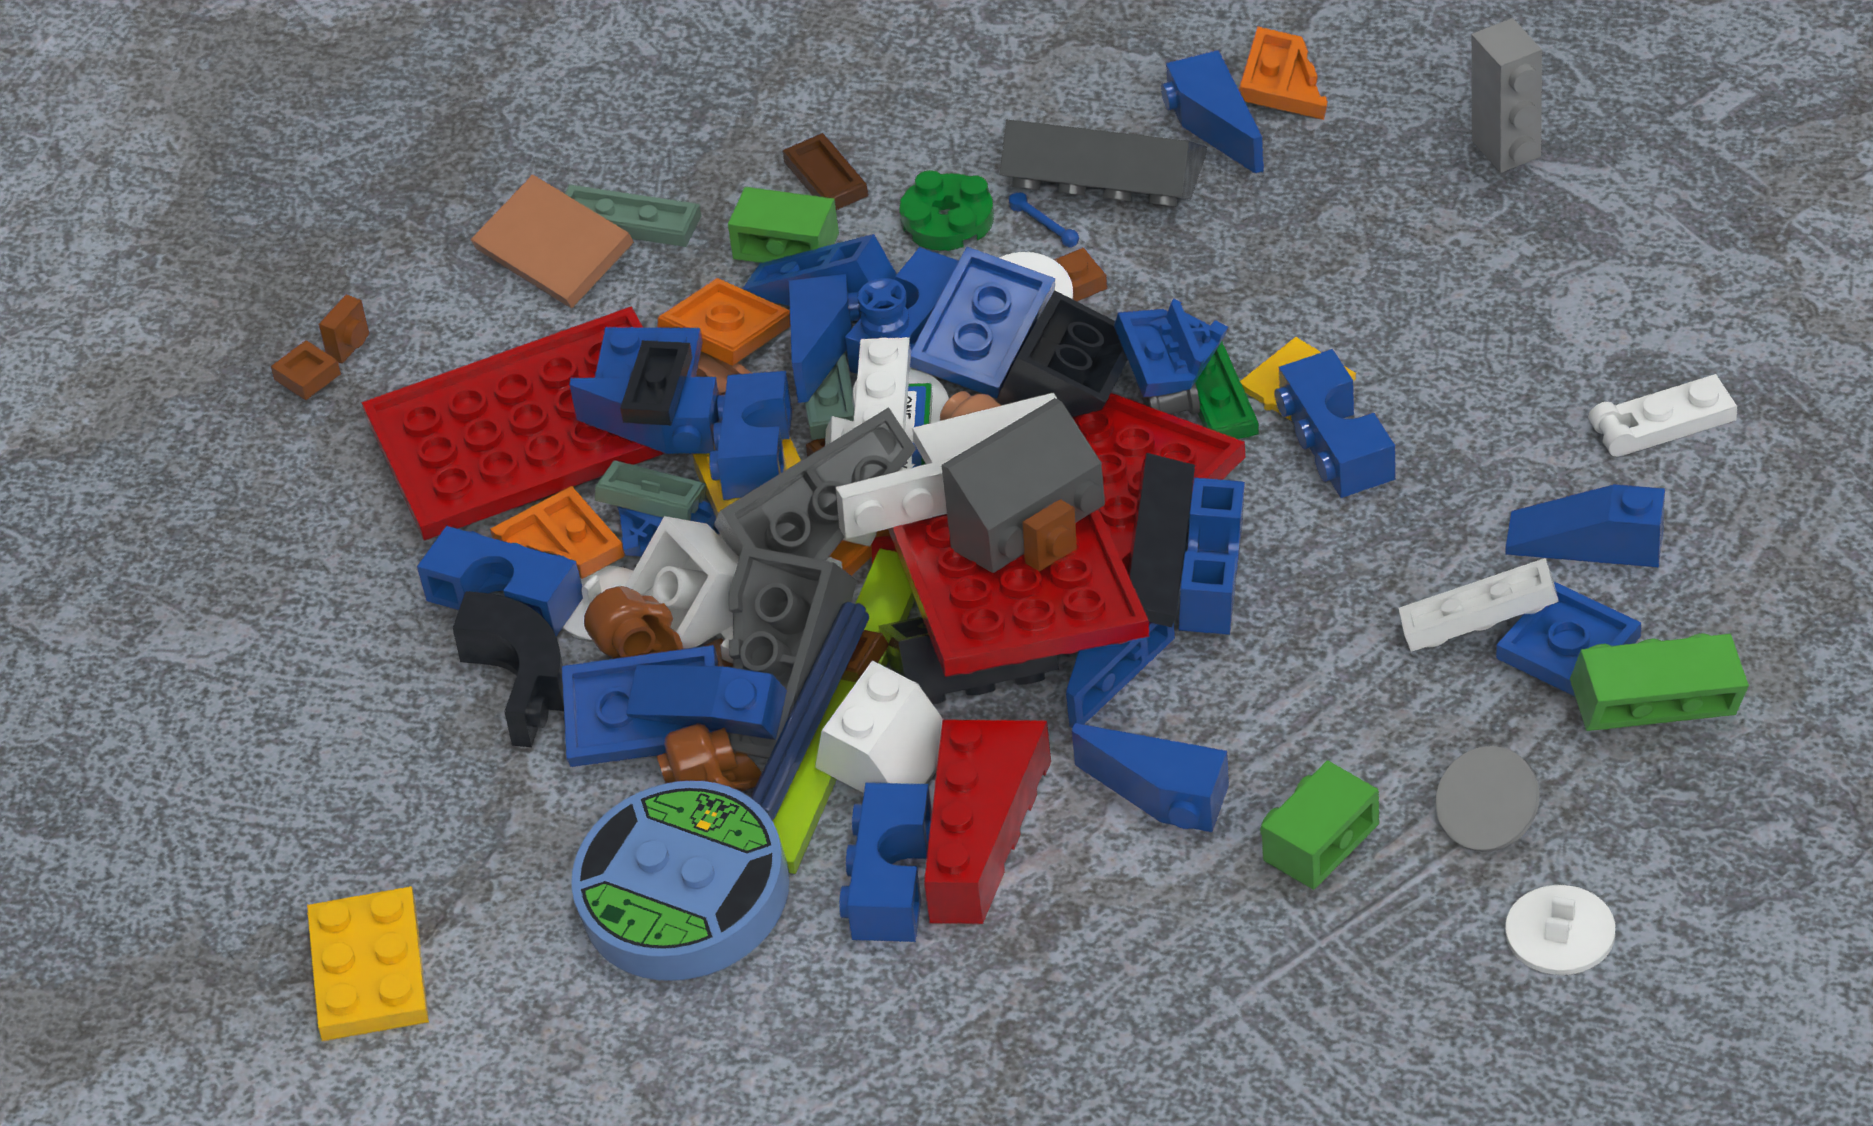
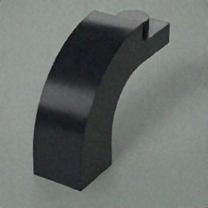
[453,591,564,748]

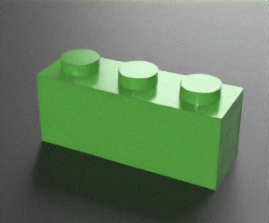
[1570,633,1749,731]

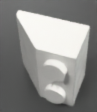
[625,516,740,649]
[815,661,943,793]

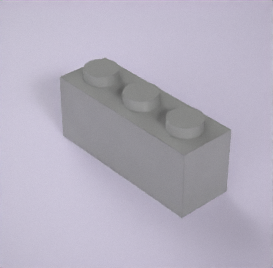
[1471,18,1542,173]

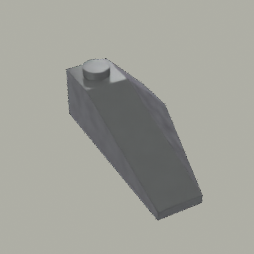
[714,407,916,561]
[729,545,857,759]

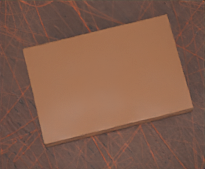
[471,174,634,309]

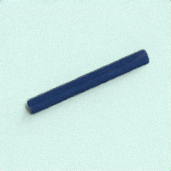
[750,602,869,820]

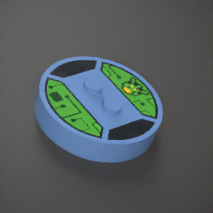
[571,781,789,981]

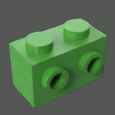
[728,187,839,263]
[1260,760,1380,890]

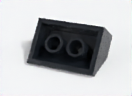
[996,290,1128,417]
[879,616,1059,705]

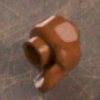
[584,586,683,659]
[657,723,761,792]

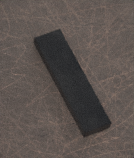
[1127,453,1195,628]

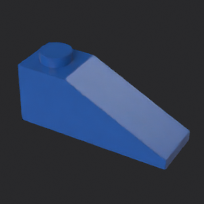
[1161,50,1264,173]
[742,234,897,312]
[789,274,861,403]
[570,377,719,454]
[1505,484,1665,568]
[1066,622,1175,728]
[626,665,787,740]
[1072,723,1229,832]

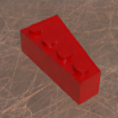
[924,720,1051,924]

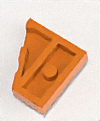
[1239,27,1328,120]
[490,486,625,579]

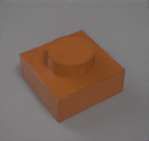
[1054,247,1107,301]
[319,294,369,364]
[271,340,341,400]
[1023,499,1077,571]

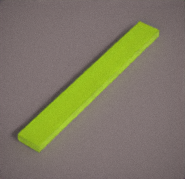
[772,549,915,874]

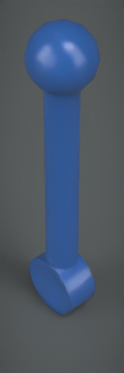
[1009,192,1079,248]

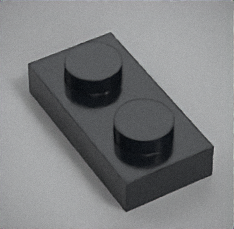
[620,340,693,426]

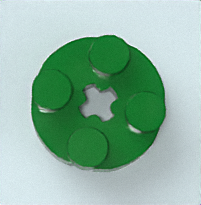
[899,170,994,251]

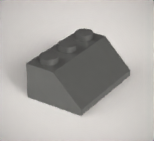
[941,398,1105,573]

